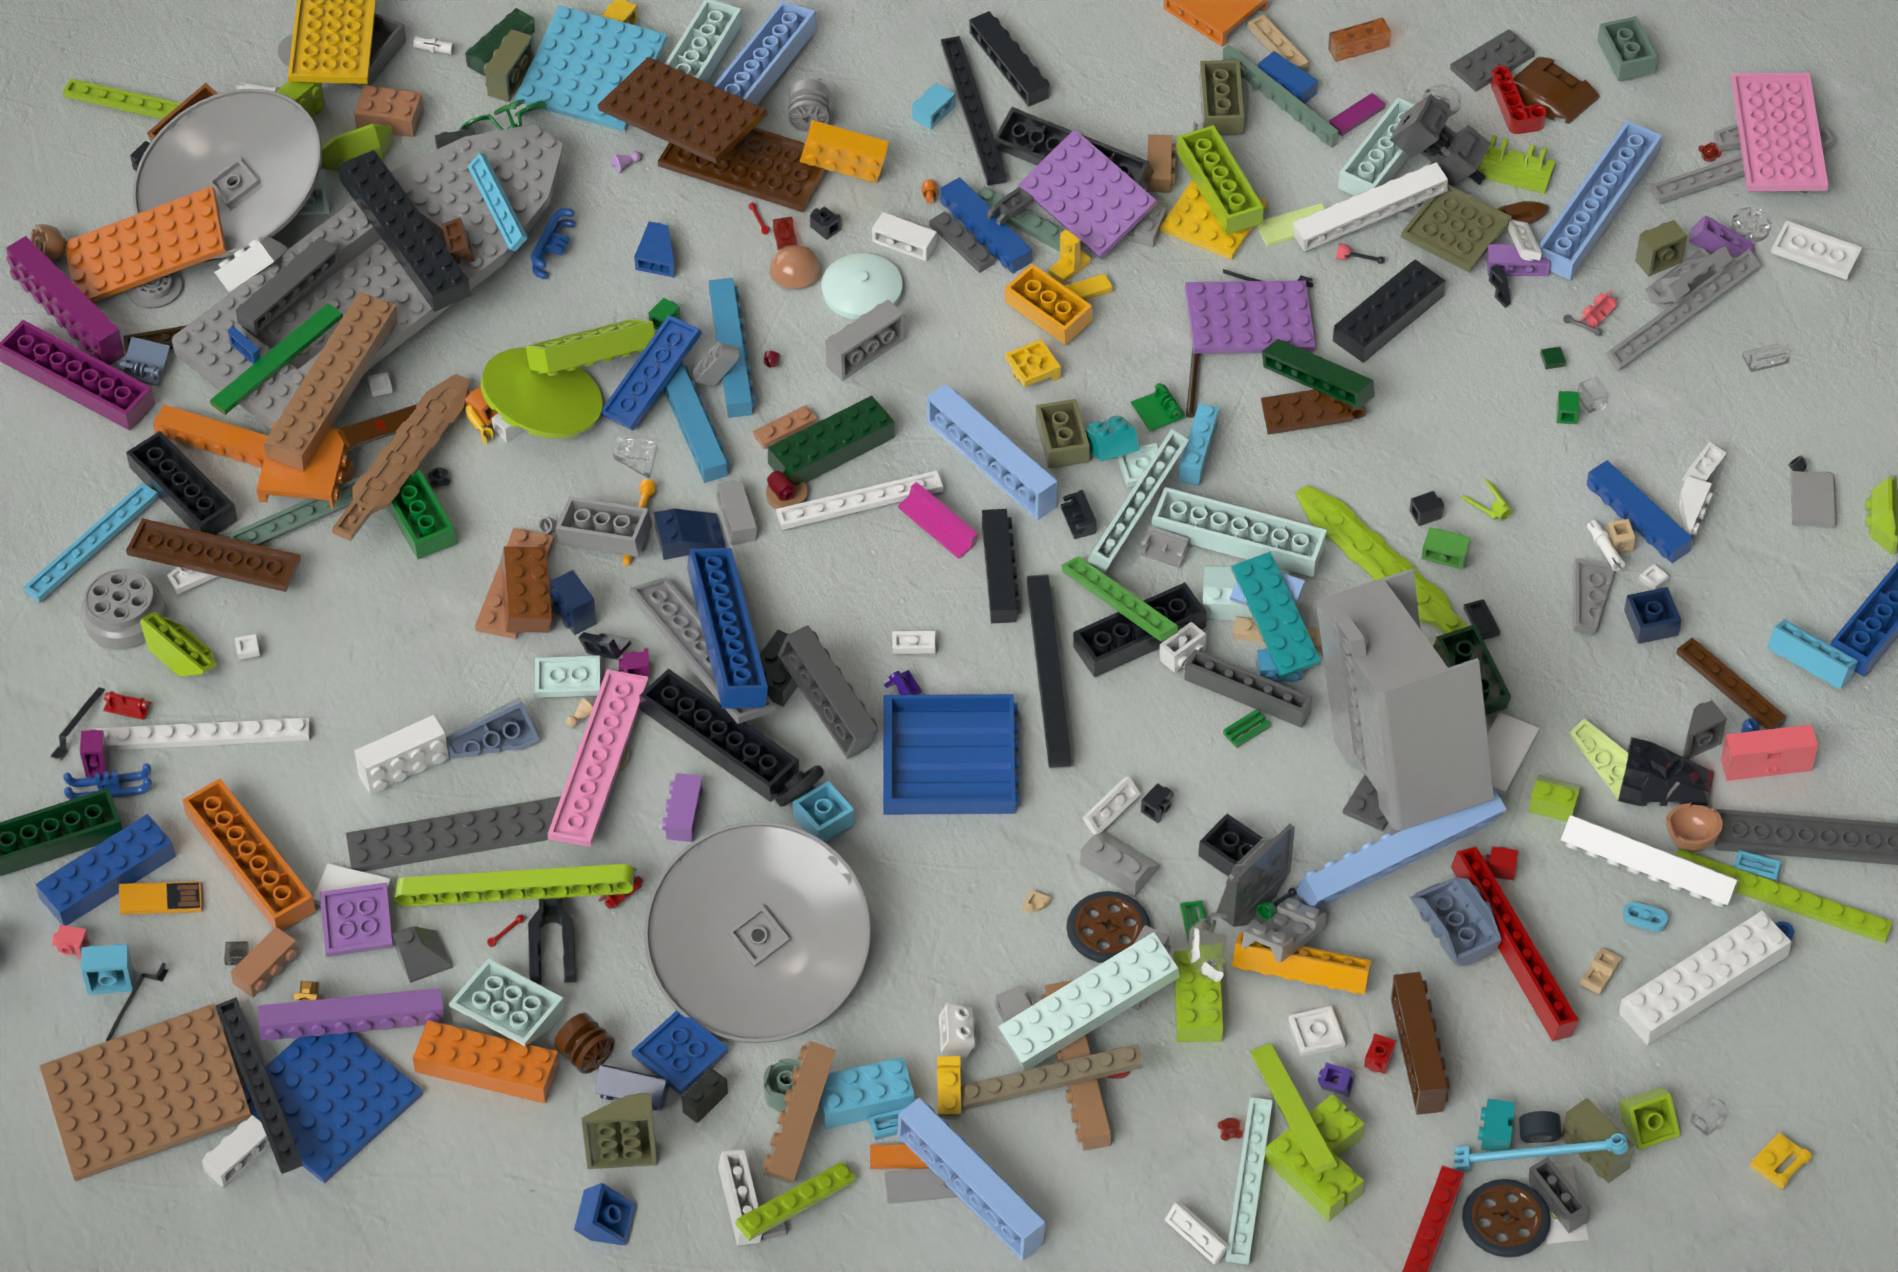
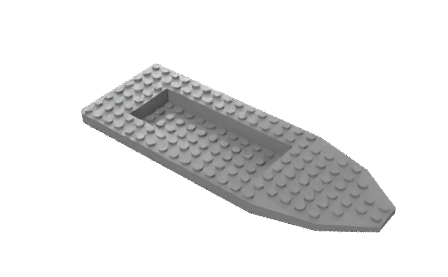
[172,124,564,430]

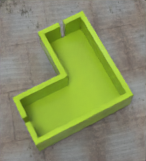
[1264,1094,1365,1222]

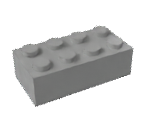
[825,300,904,381]
[556,496,653,557]

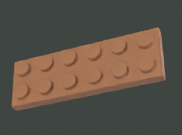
[475,528,554,639]

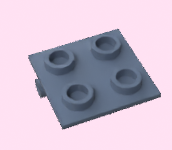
[119,337,170,385]

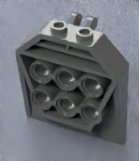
[1216,823,1295,927]

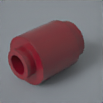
[767,471,796,501]

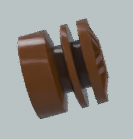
[554,1012,616,1074]

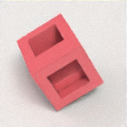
[52,925,89,959]

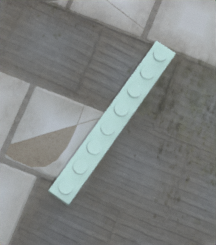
[1226,1097,1273,1265]

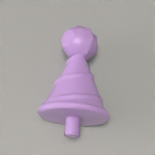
[610,151,641,173]

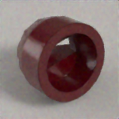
[763,351,781,368]

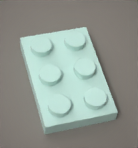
[535,656,600,698]

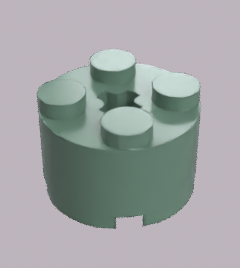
[763,1059,800,1111]

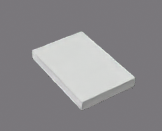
[313,864,391,905]

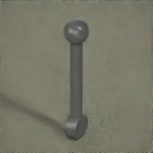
[1563,315,1602,336]

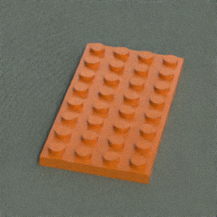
[65,186,227,303]

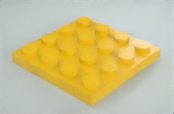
[1160,179,1268,260]

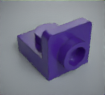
[884,670,922,695]

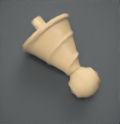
[566,698,594,727]

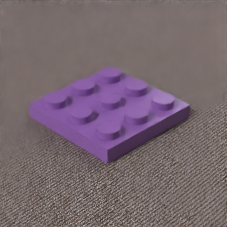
[320,882,394,957]

